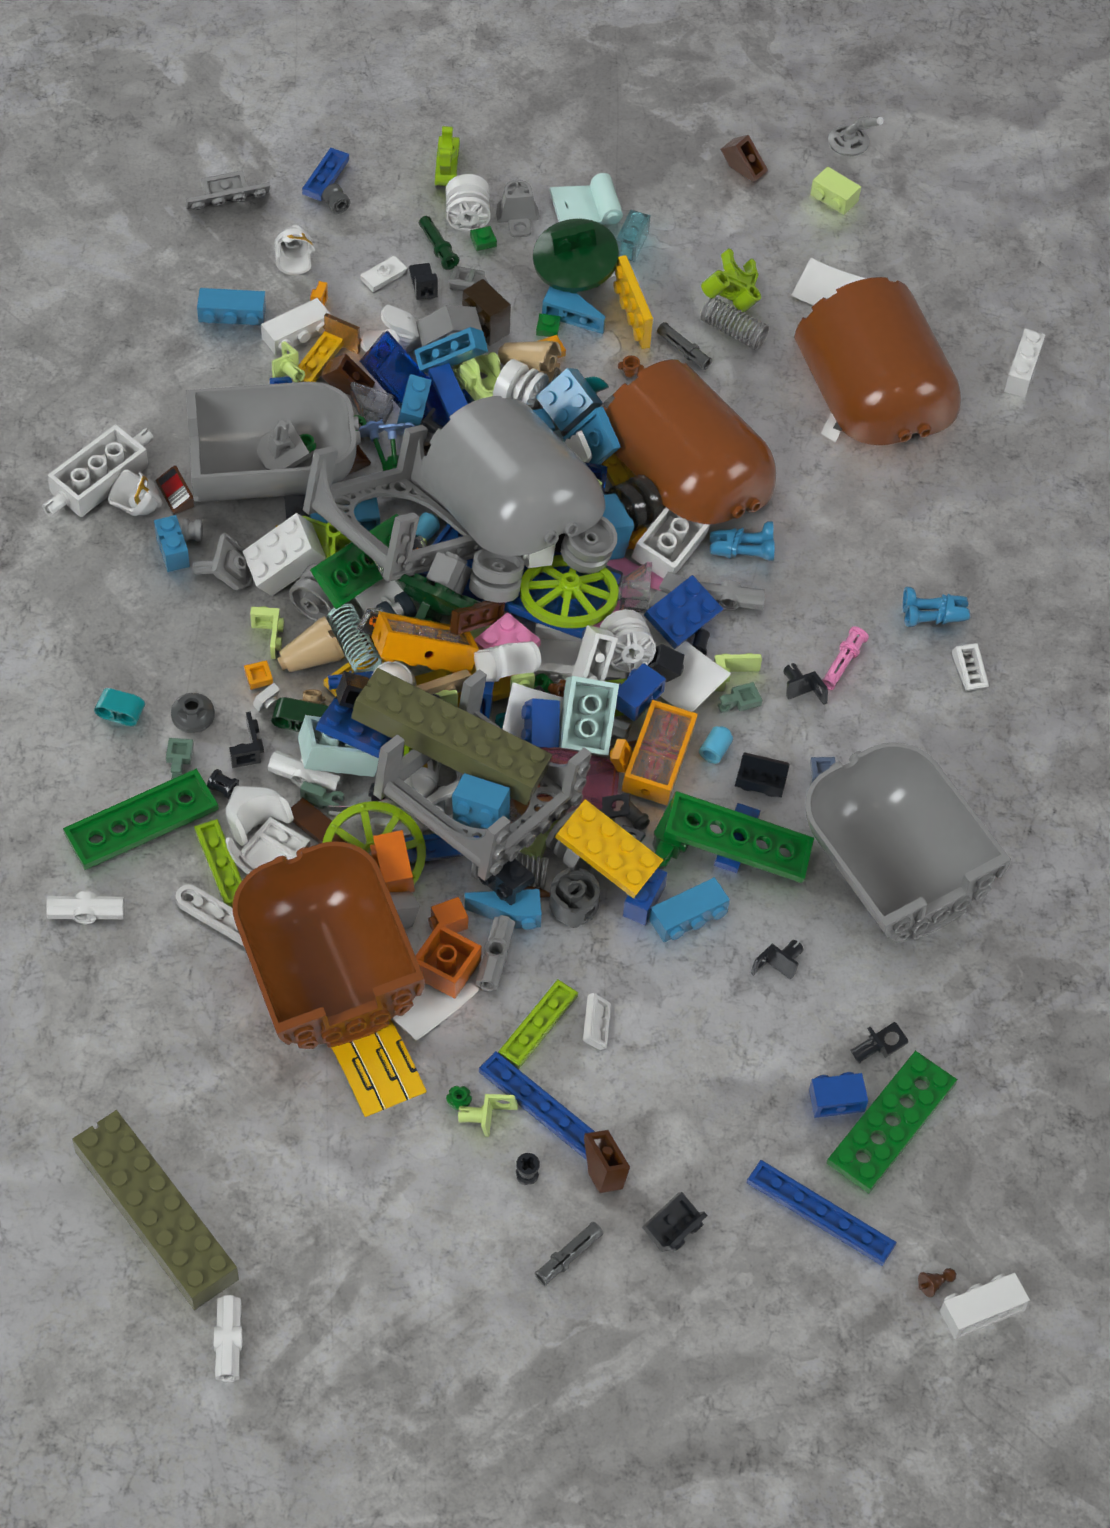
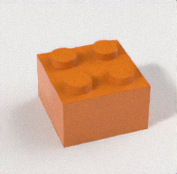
[370,830,415,892]
[415,924,482,999]

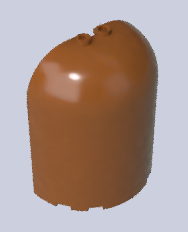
[794,277,961,445]
[603,359,776,524]
[233,841,425,1049]

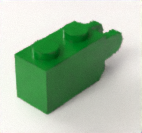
[652,799,698,869]

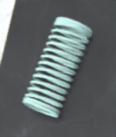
[327,604,382,673]

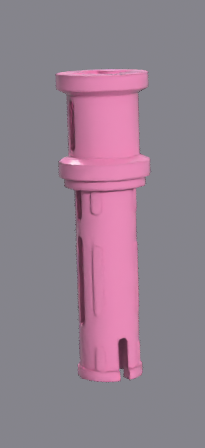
[822,626,869,690]

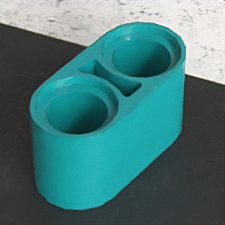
[94,688,145,726]

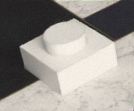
[253,683,280,712]

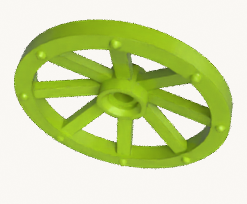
[520,555,619,628]
[323,801,426,885]

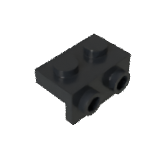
[735,752,790,798]
[478,859,535,905]
[642,1192,708,1252]

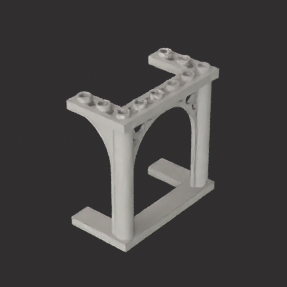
[303,425,484,582]
[373,669,592,881]

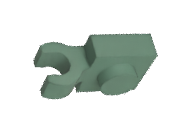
[717,682,763,713]
[166,738,194,779]
[300,781,345,809]

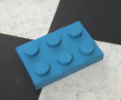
[562,407,621,470]

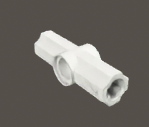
[268,751,343,793]
[46,891,125,924]
[214,1295,243,1382]

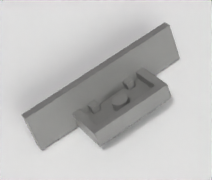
[186,170,270,210]

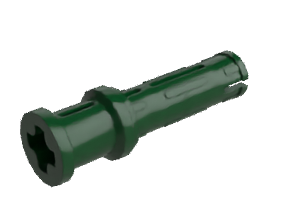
[418,216,460,270]

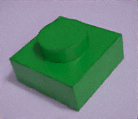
[470,226,497,251]
[536,313,561,337]

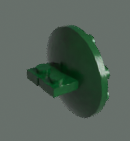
[533,219,619,293]
[395,573,479,623]

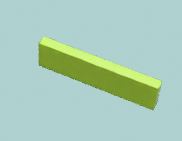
[194,819,242,908]
[498,979,578,1069]

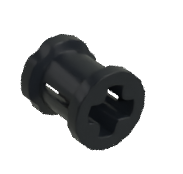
[207,769,239,799]
[516,1153,540,1185]

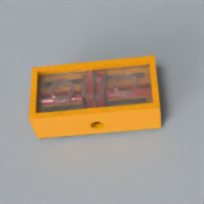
[371,611,479,674]
[621,700,698,806]

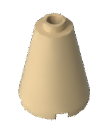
[498,341,561,383]
[277,616,346,673]

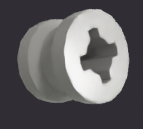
[182,519,203,542]

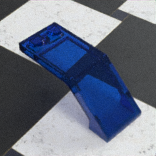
[359,330,475,427]

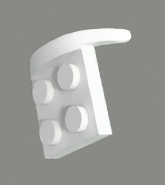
[226,817,310,874]

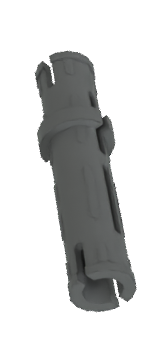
[657,322,712,370]
[534,1222,603,1286]

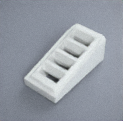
[952,643,989,691]

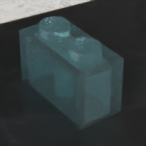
[616,210,651,262]

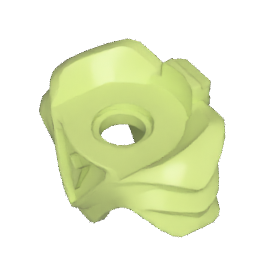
[453,352,501,401]

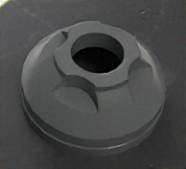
[171,693,215,733]

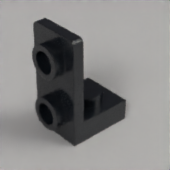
[409,263,438,300]
[229,711,264,768]

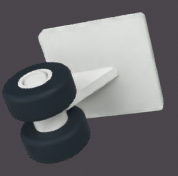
[354,578,417,620]

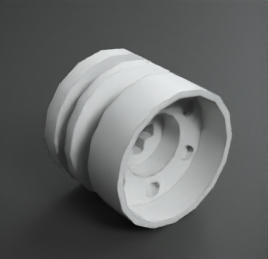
[446,174,491,232]
[493,359,549,410]
[600,609,656,673]

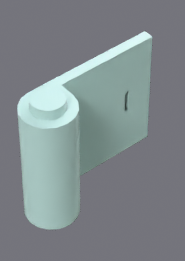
[549,173,623,225]

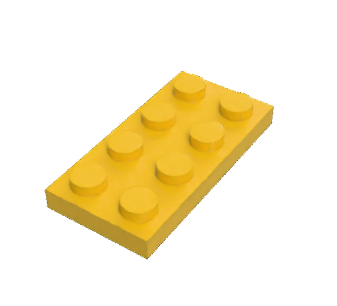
[613,255,653,349]
[555,799,663,899]

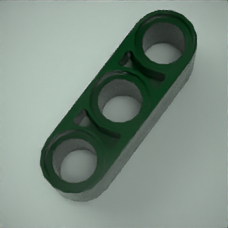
[271,697,328,732]

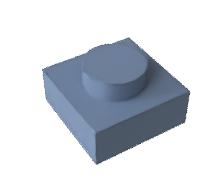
[810,757,836,782]

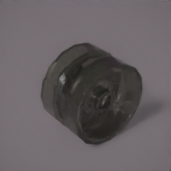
[607,474,663,532]

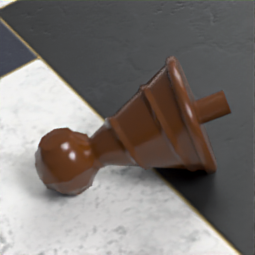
[918,1268,957,1298]

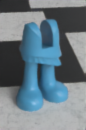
[709,521,775,561]
[903,587,970,627]

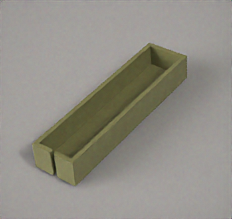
[351,668,553,806]
[72,1110,239,1310]

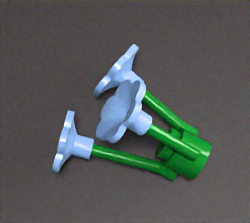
[359,421,415,471]

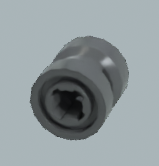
[322,184,350,214]

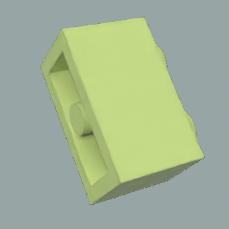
[810,166,861,215]

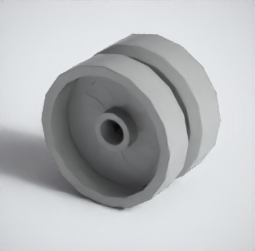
[561,516,617,574]
[469,549,524,603]
[289,564,342,621]

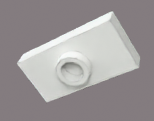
[360,255,408,293]
[583,993,611,1050]

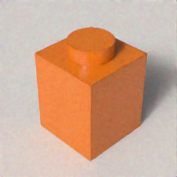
[428,897,468,933]

